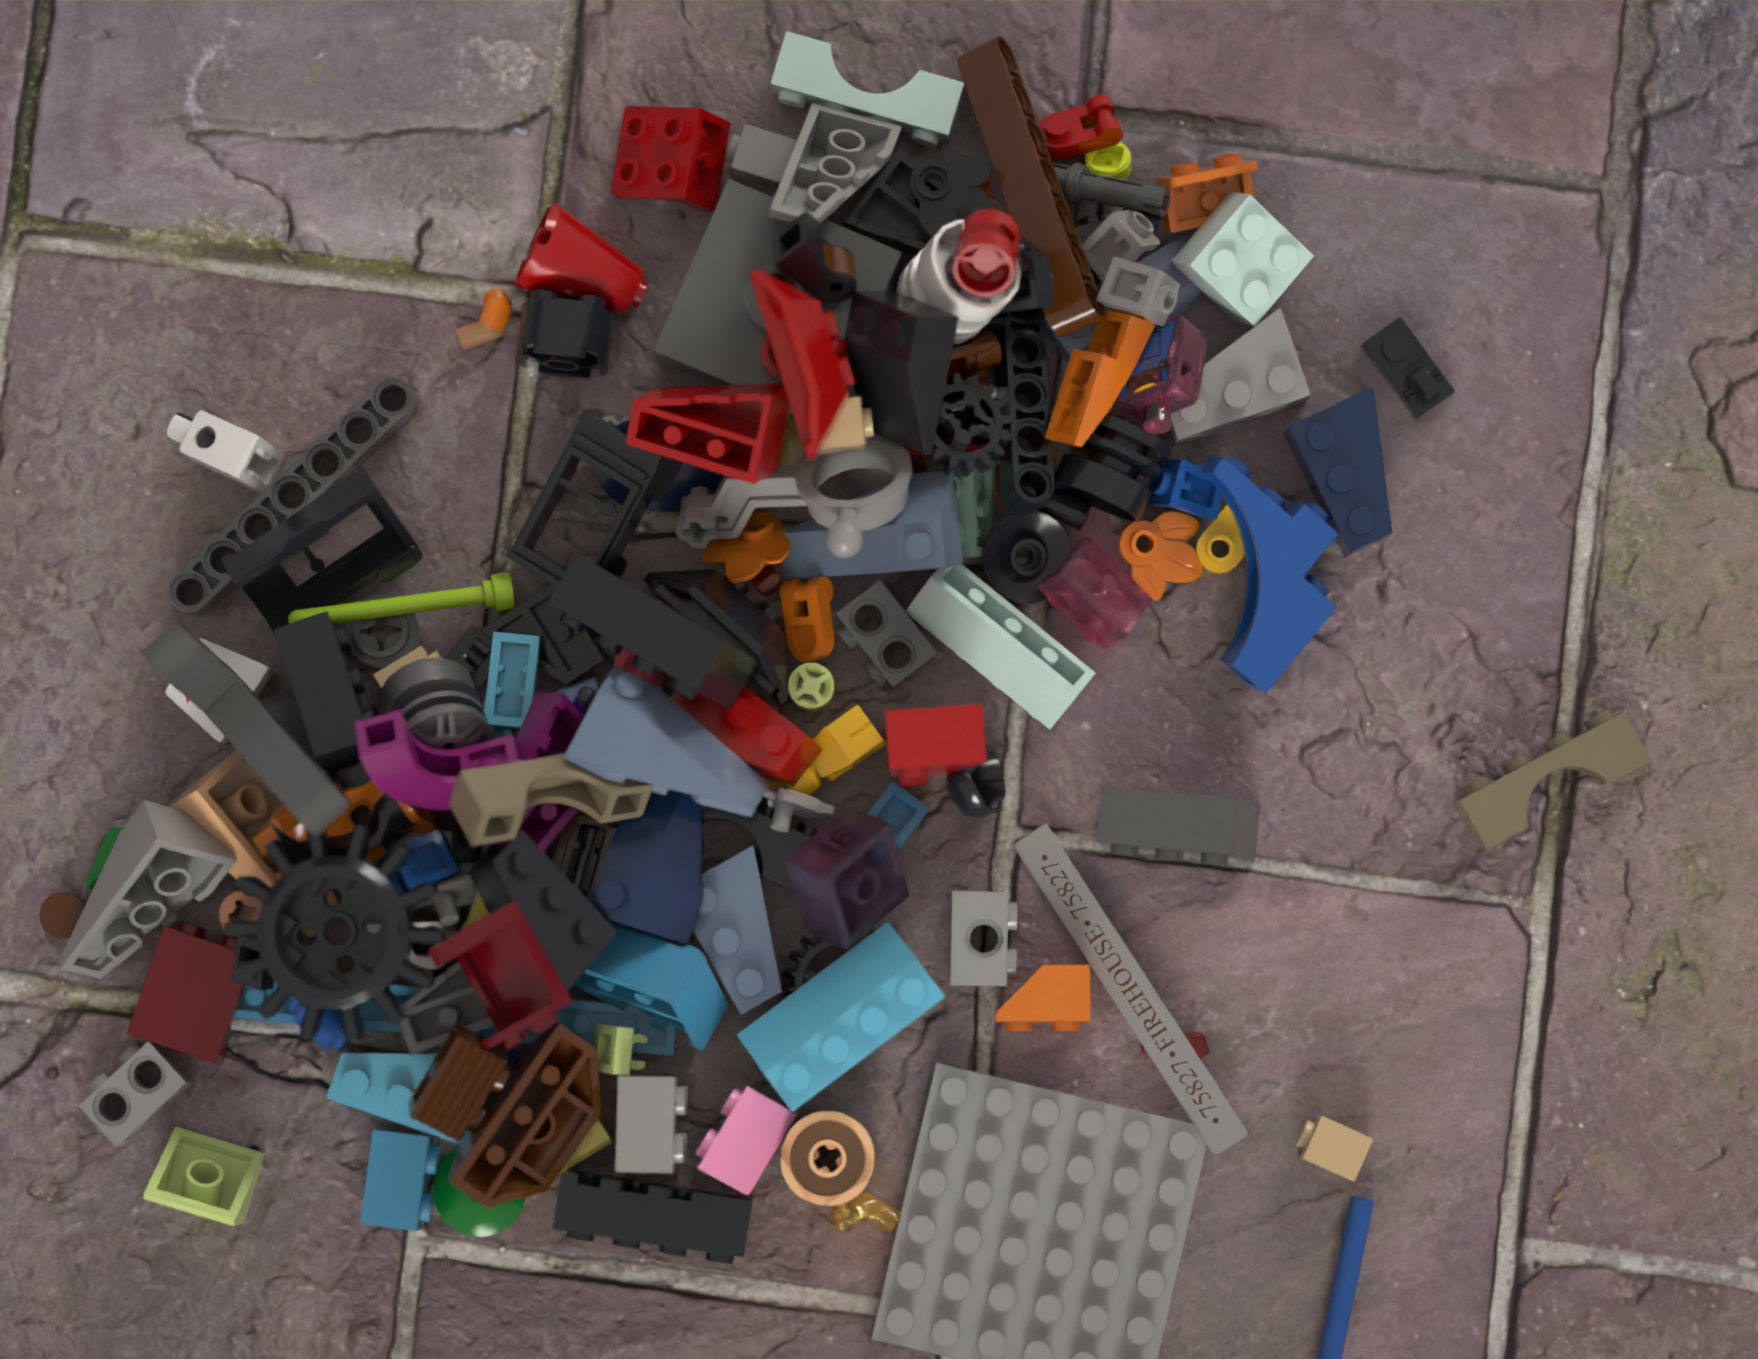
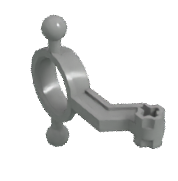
[676,433,913,558]

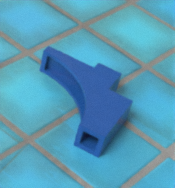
[1200,456,1338,693]

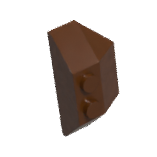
[447,1022,602,1208]

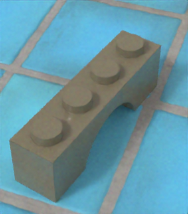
[1454,709,1652,851]
[449,753,651,846]

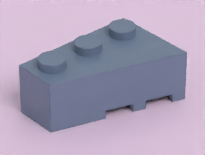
[693,845,782,1015]

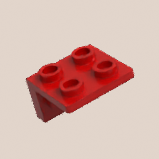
[611,106,731,212]

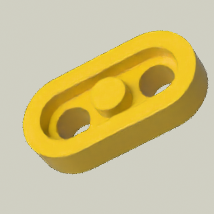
[1195,505,1245,574]

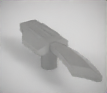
[763,787,835,832]
[365,874,477,926]

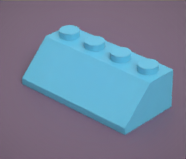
[737,922,945,1112]

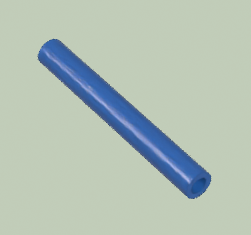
[1317,1196,1374,1359]

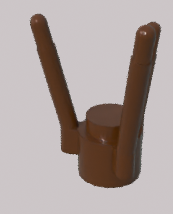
[942,330,1002,404]

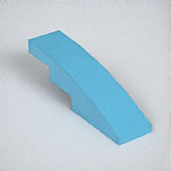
[484,632,540,739]

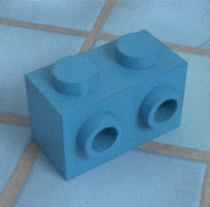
[360,1128,440,1231]

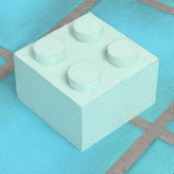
[1171,191,1314,327]

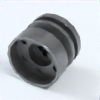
[378,657,493,749]

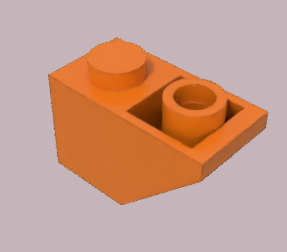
[995,965,1090,1031]

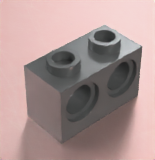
[834,580,937,690]

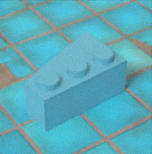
[326,1053,461,1144]

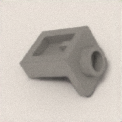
[1082,209,1160,281]
[1096,256,1180,327]

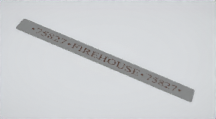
[1014,824,1247,1155]

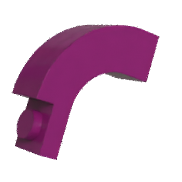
[355,710,520,810]

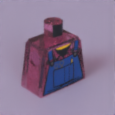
[1116,315,1208,434]

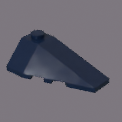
[588,789,705,944]

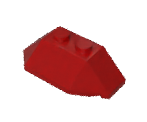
[749,269,854,461]

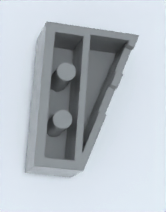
[1160,307,1311,447]

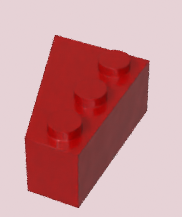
[670,687,822,786]

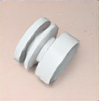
[897,220,1021,344]

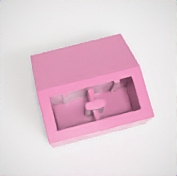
[696,1084,798,1196]

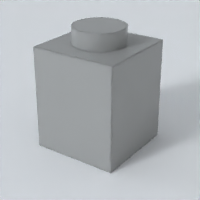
[726,124,797,190]

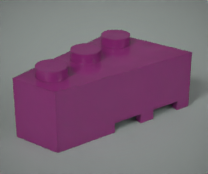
[493,692,585,851]

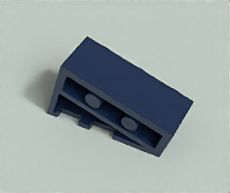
[1284,387,1392,559]

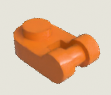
[780,576,834,663]

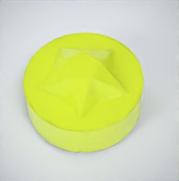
[1085,142,1132,179]

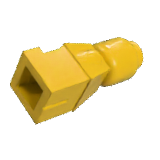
[768,704,887,795]

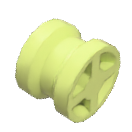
[788,663,835,711]

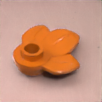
[701,510,791,583]
[1118,511,1203,601]

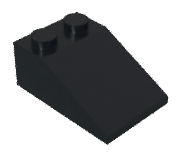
[845,291,959,455]

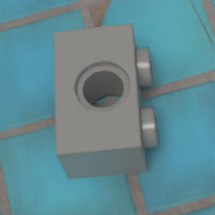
[950,891,1017,987]

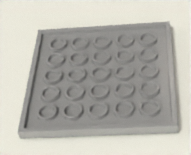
[871,1063,1207,1359]

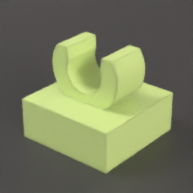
[594,1024,648,1076]

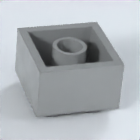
[615,1075,688,1173]

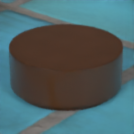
[39,892,86,939]

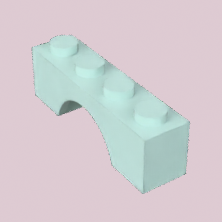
[770,31,964,147]

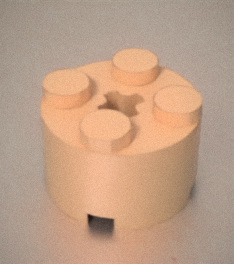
[780,1110,875,1206]

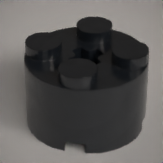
[515,290,615,378]

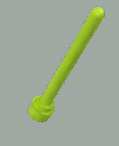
[288,572,514,624]

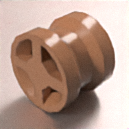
[219,891,263,928]

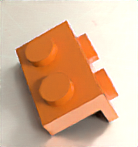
[1156,153,1258,233]

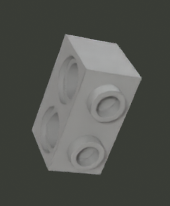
[79,1041,194,1148]

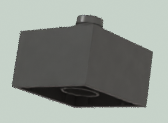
[653,179,902,426]

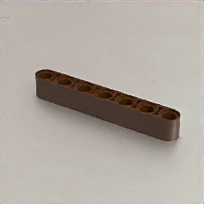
[957,36,1105,338]

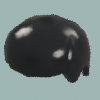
[946,743,1006,818]

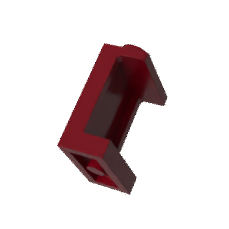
[428,901,572,1050]
[127,921,246,1064]

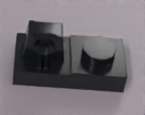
[1361,316,1455,420]

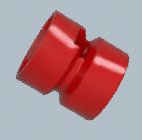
[952,209,1021,297]

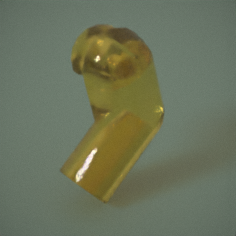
[829,1192,901,1233]

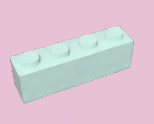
[905,564,1096,729]

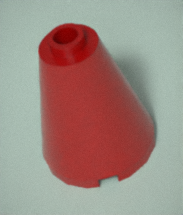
[513,202,648,312]

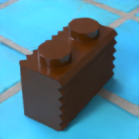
[408,1023,511,1142]

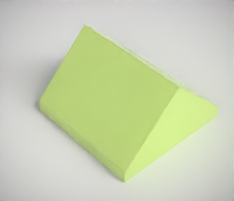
[143,1126,265,1226]

